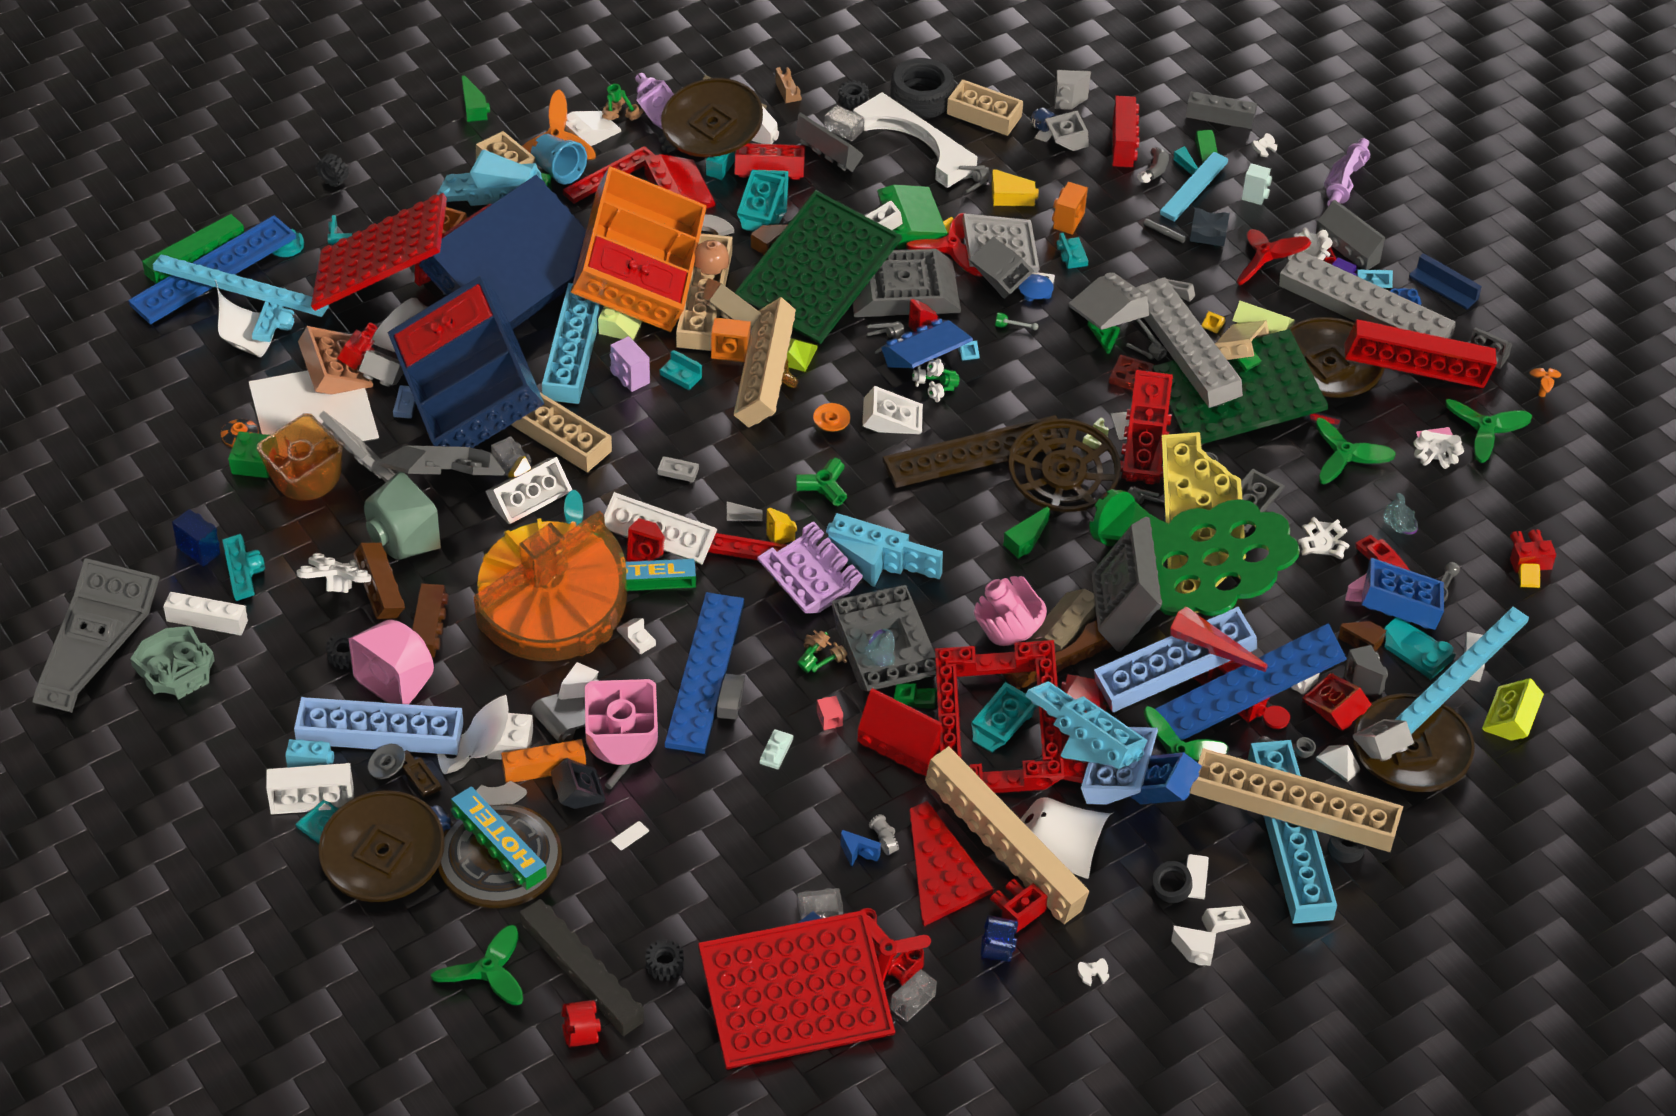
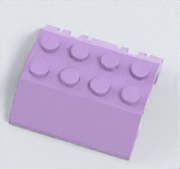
[757,522,863,613]

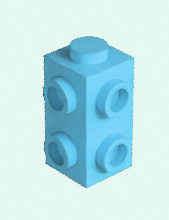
[285,739,334,768]

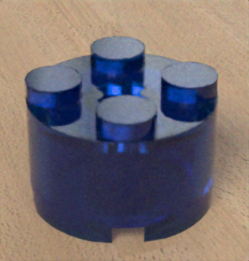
[981,916,1018,962]

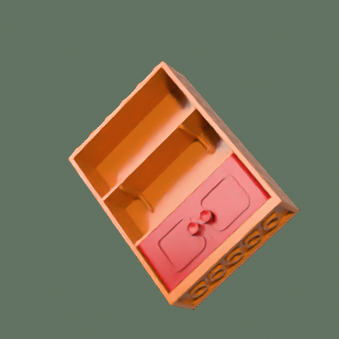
[571,166,707,332]

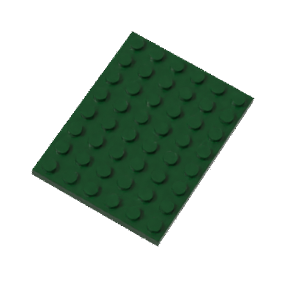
[735,190,902,345]
[1153,329,1328,444]

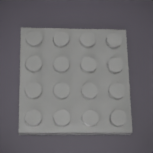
[962,214,1039,273]
[319,411,395,482]

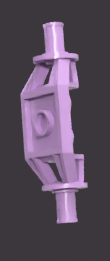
[635,73,674,129]
[1324,138,1370,207]

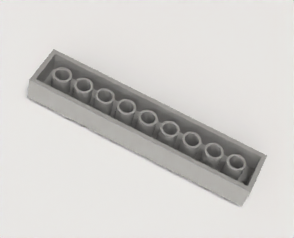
[1279,251,1455,339]
[1135,277,1243,408]

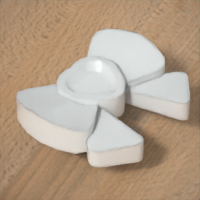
[1252,133,1277,157]
[1077,958,1109,986]

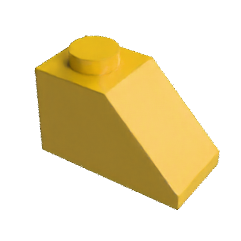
[766,508,797,544]

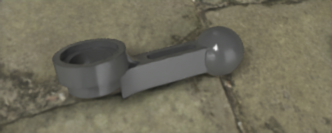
[1441,562,1460,602]
[1256,736,1316,758]

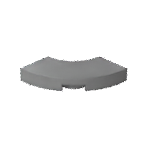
[701,214,734,236]
[476,781,527,805]

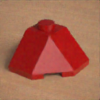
[627,518,665,562]

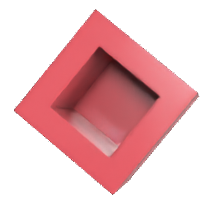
[817,696,843,730]

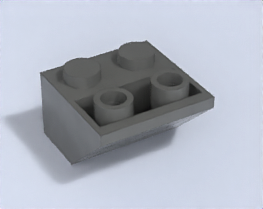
[1471,327,1512,369]
[1344,645,1388,700]

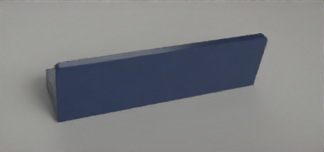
[1409,253,1482,309]

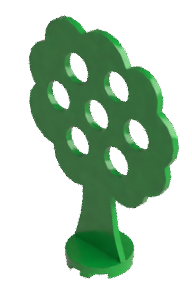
[1090,489,1300,616]

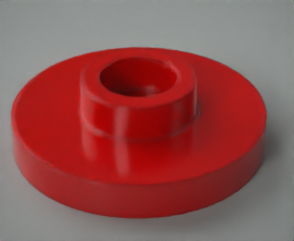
[1263,706,1290,729]

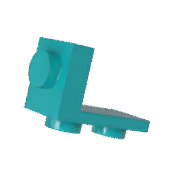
[328,215,352,245]

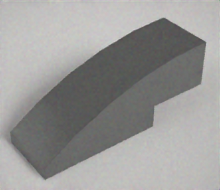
[717,674,745,719]

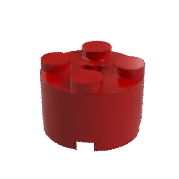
[561,1000,601,1047]

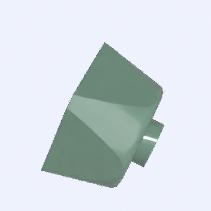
[364,471,441,560]

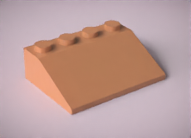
[298,326,374,394]

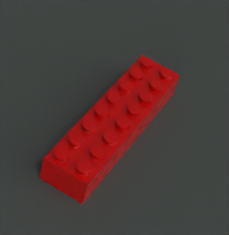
[1345,319,1497,388]

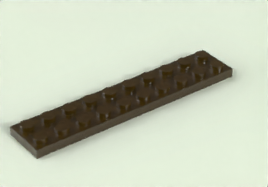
[883,415,1068,488]

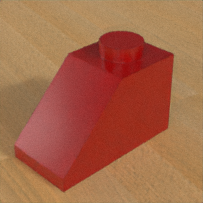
[909,299,938,332]

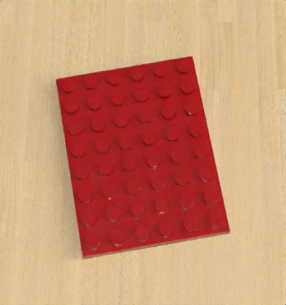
[311,193,447,311]
[698,910,895,1069]

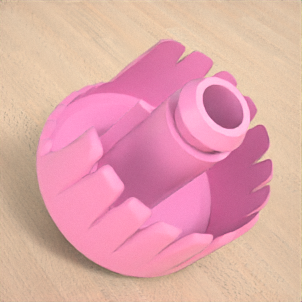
[974,576,1047,646]

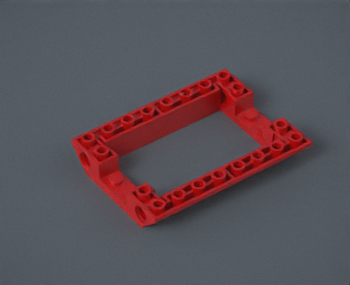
[935,640,1065,793]

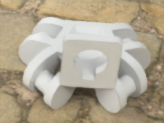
[1288,227,1333,260]
[1414,430,1464,469]
[1298,517,1349,559]

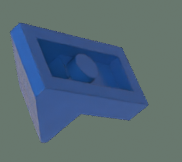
[840,830,881,866]

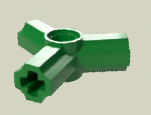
[796,457,847,506]

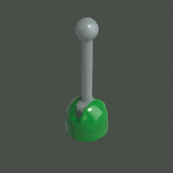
[995,312,1039,330]

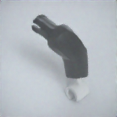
[1137,147,1169,183]

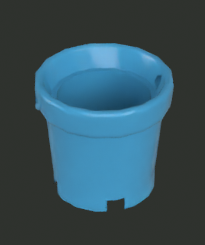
[531,134,587,185]

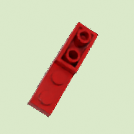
[1356,535,1409,570]

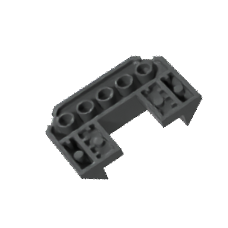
[377,445,504,475]

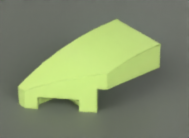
[1083,418,1109,449]

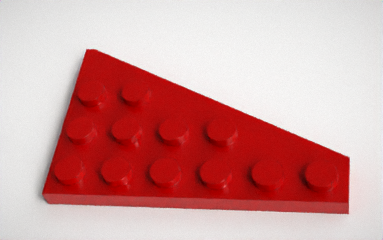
[909,801,993,926]

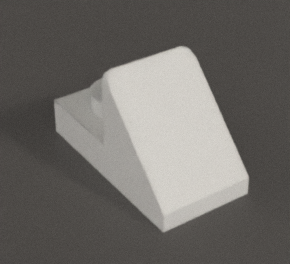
[617,618,656,654]

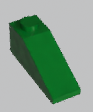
[462,76,490,122]
[1003,507,1050,558]

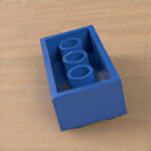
[1130,752,1202,804]

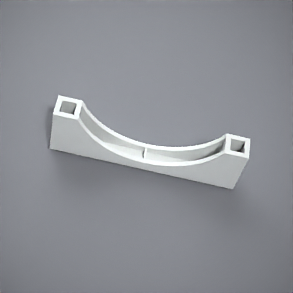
[853,92,977,188]

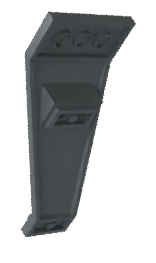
[32,558,160,713]

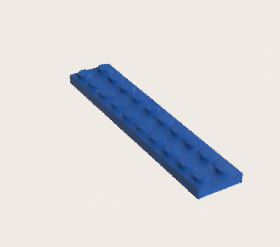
[128,215,296,324]
[665,592,744,754]
[1155,623,1347,741]

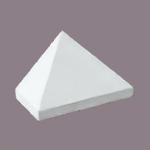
[1316,745,1360,782]

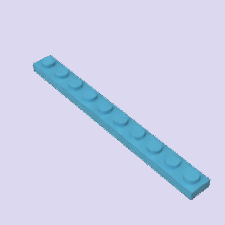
[153,255,328,317]
[1395,607,1529,734]

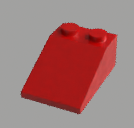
[1302,673,1372,731]

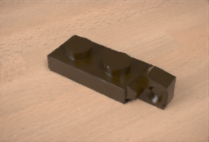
[402,750,442,799]

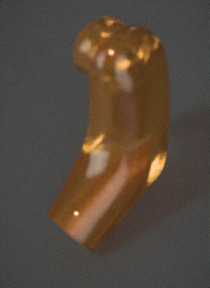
[781,359,798,388]

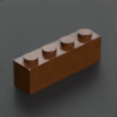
[353,543,405,619]
[412,584,449,658]

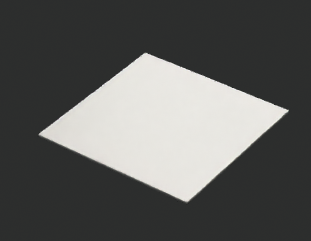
[249,370,379,459]

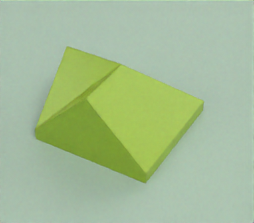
[785,338,818,372]

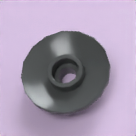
[368,744,405,779]

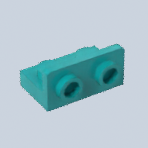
[1056,233,1088,269]
[660,350,702,390]

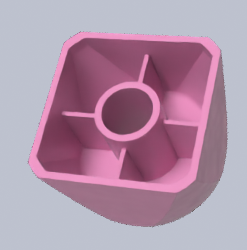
[349,620,434,705]
[585,679,658,765]

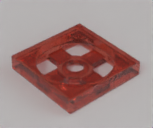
[1109,355,1155,390]

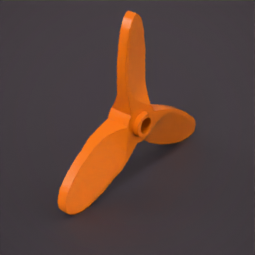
[522,90,596,160]

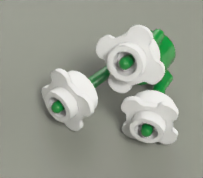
[912,358,959,402]

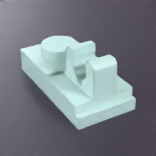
[760,729,793,769]

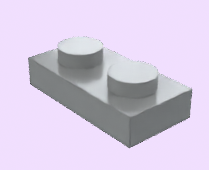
[658,456,699,482]

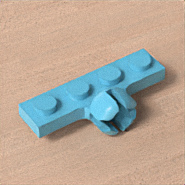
[252,301,294,342]

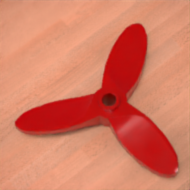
[906,213,983,277]
[1237,229,1311,286]

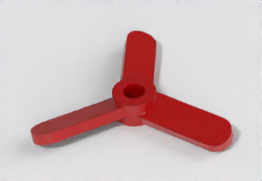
[867,916,931,982]

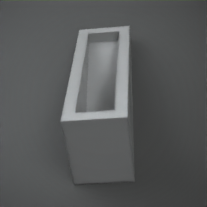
[1167,279,1195,302]
[727,502,762,521]

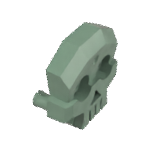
[130,626,214,700]

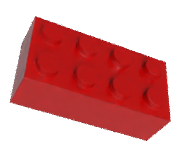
[1113,96,1139,167]

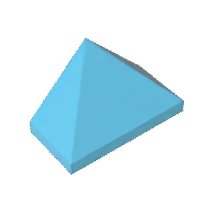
[1357,270,1393,288]

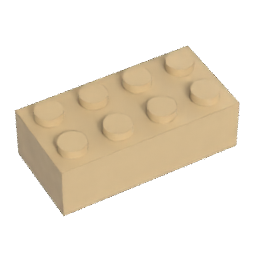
[947,80,1023,136]

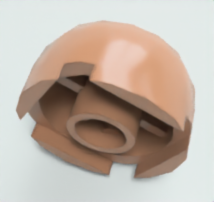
[694,240,729,275]

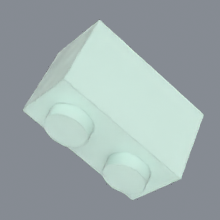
[1242,163,1272,205]

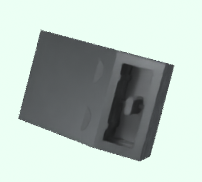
[968,236,1034,299]

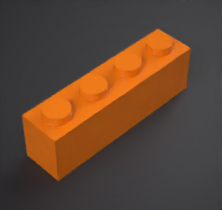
[501,739,586,783]

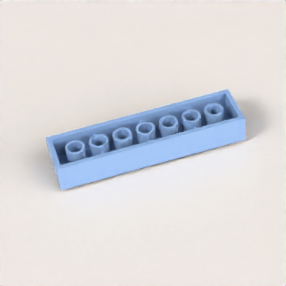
[1094,607,1257,712]
[294,697,463,755]

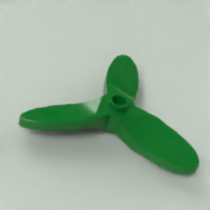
[1445,399,1532,463]
[1316,418,1395,484]
[1144,706,1229,762]
[431,925,523,1005]

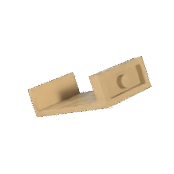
[1215,320,1269,360]

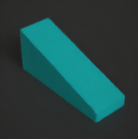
[1173,146,1198,175]

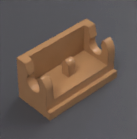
[775,67,802,103]

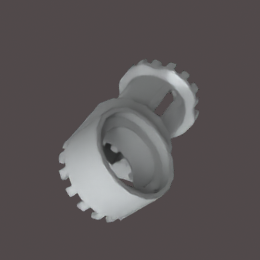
[869,814,899,855]

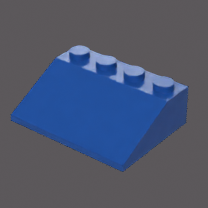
[881,318,973,368]
[1362,558,1444,630]

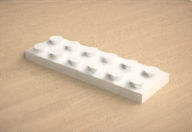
[599,492,717,564]

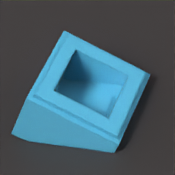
[958,341,980,361]

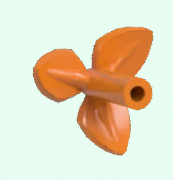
[1529,368,1561,397]

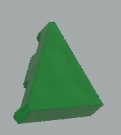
[1088,321,1120,354]

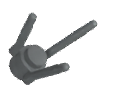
[959,165,990,193]
[1126,318,1167,361]
[867,321,905,354]
[1128,487,1165,505]

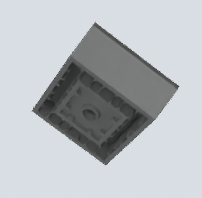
[852,249,961,317]
[1091,516,1162,652]
[832,585,936,691]

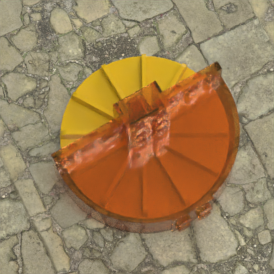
[473,510,627,661]

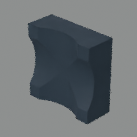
[1190,208,1230,246]

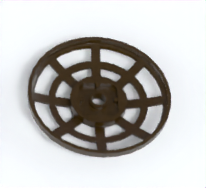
[1008,419,1121,512]

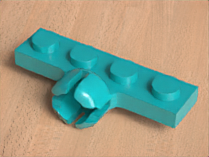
[223,534,265,601]

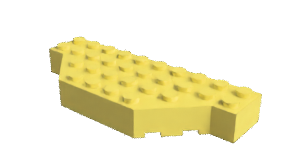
[1162,432,1246,613]

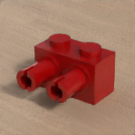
[337,323,377,370]
[1510,529,1556,573]
[990,879,1048,933]

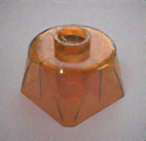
[257,413,343,500]

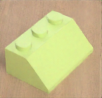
[1232,301,1295,334]
[598,306,642,340]

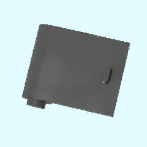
[531,693,585,743]

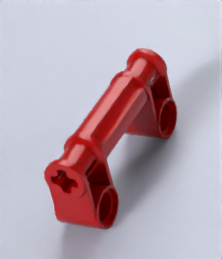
[860,908,924,986]

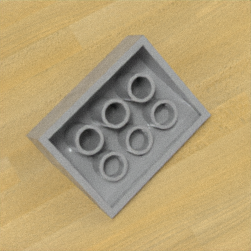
[1069,273,1149,330]

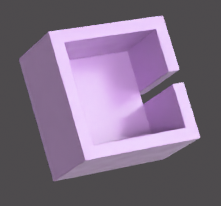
[610,336,650,392]

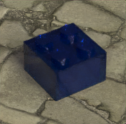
[172,509,220,567]

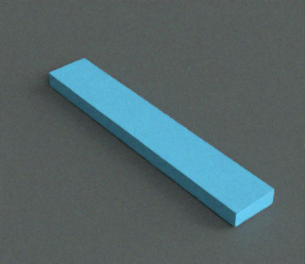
[1160,152,1228,222]

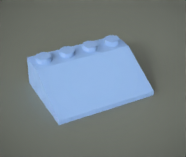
[1081,727,1158,804]

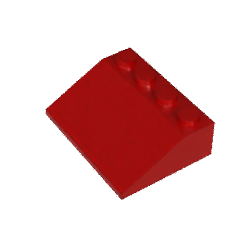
[735,143,805,180]
[644,154,716,208]
[857,688,942,776]

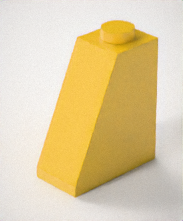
[991,170,1039,206]

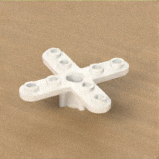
[297,553,371,593]

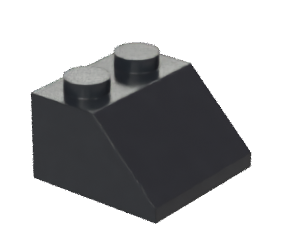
[550,758,606,809]

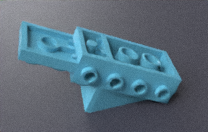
[437,150,543,206]
[826,513,943,587]
[1025,681,1147,769]

